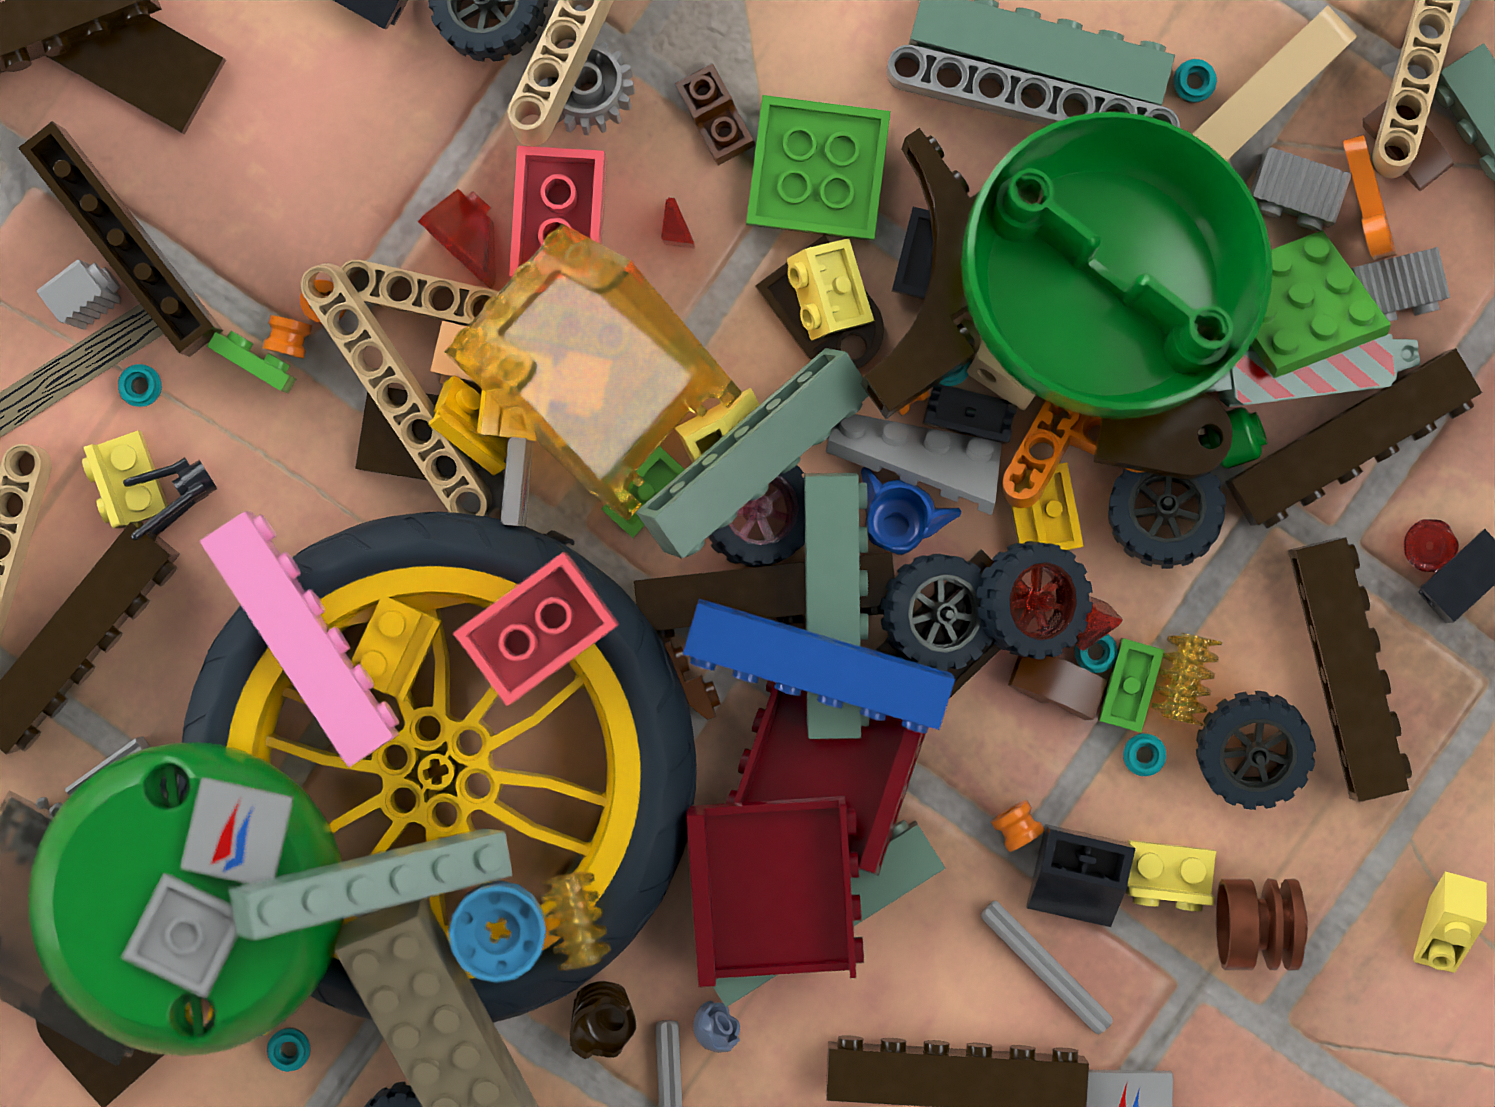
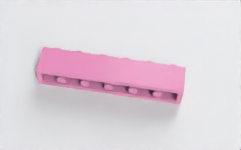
[200,511,399,767]

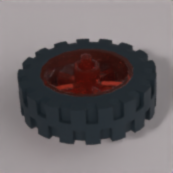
[977,541,1093,659]

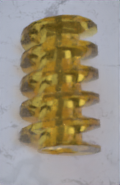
[1151,632,1223,726]
[540,872,611,971]

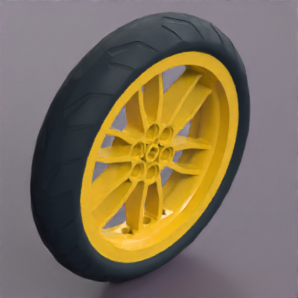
[179,512,697,1023]

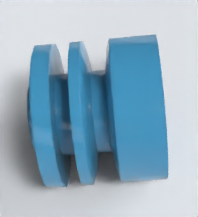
[449,880,546,982]

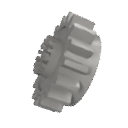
[539,42,635,135]

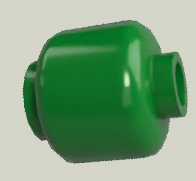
[1200,406,1268,469]

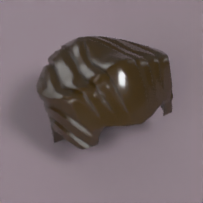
[570,981,637,1059]

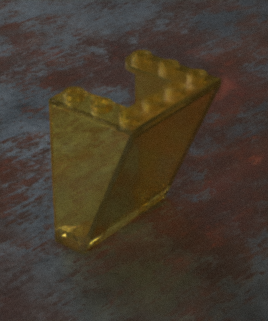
[444,224,742,521]

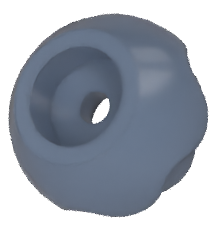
[693,1001,740,1053]

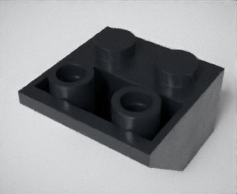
[1026,824,1136,927]

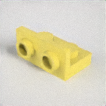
[787,238,874,340]
[82,431,168,529]
[1125,840,1216,911]

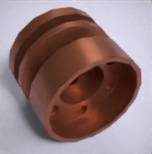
[1216,878,1308,970]

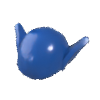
[861,467,961,555]

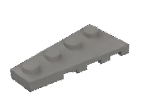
[826,414,1002,515]

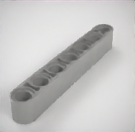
[886,45,1180,128]

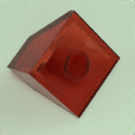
[417,189,496,289]

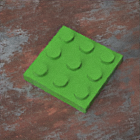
[746,95,891,241]
[1251,230,1391,379]

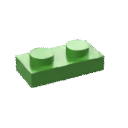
[207,330,296,393]
[601,446,685,538]
[1098,638,1164,733]

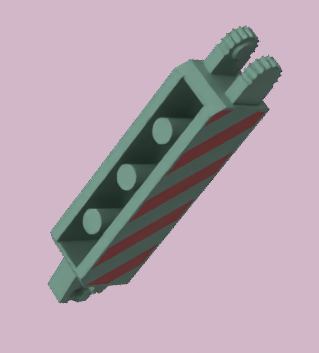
[1206,334,1420,407]

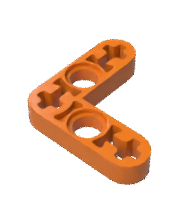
[1343,134,1397,261]
[1002,401,1143,508]

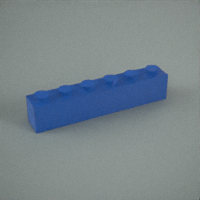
[683,599,955,733]

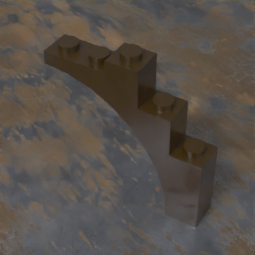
[861,128,979,419]

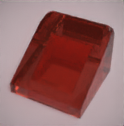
[661,197,695,248]
[1075,596,1123,651]

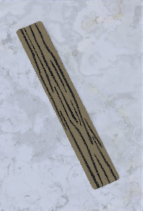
[0,304,164,438]

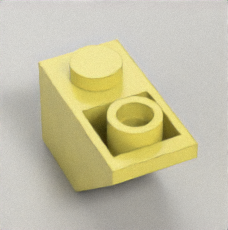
[675,388,759,463]
[1414,871,1487,973]

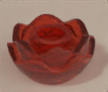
[1403,519,1459,572]

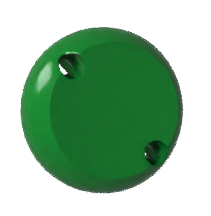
[961,112,1273,419]
[28,742,344,1056]

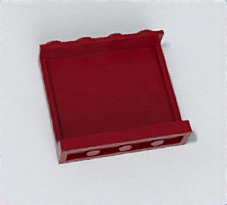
[726,680,926,876]
[687,796,864,987]

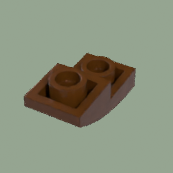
[675,63,755,165]
[1363,100,1454,191]
[663,640,721,720]
[1008,656,1108,720]

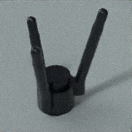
[123,457,217,540]

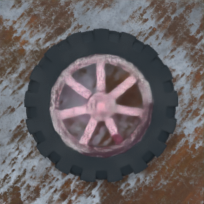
[708,465,805,568]

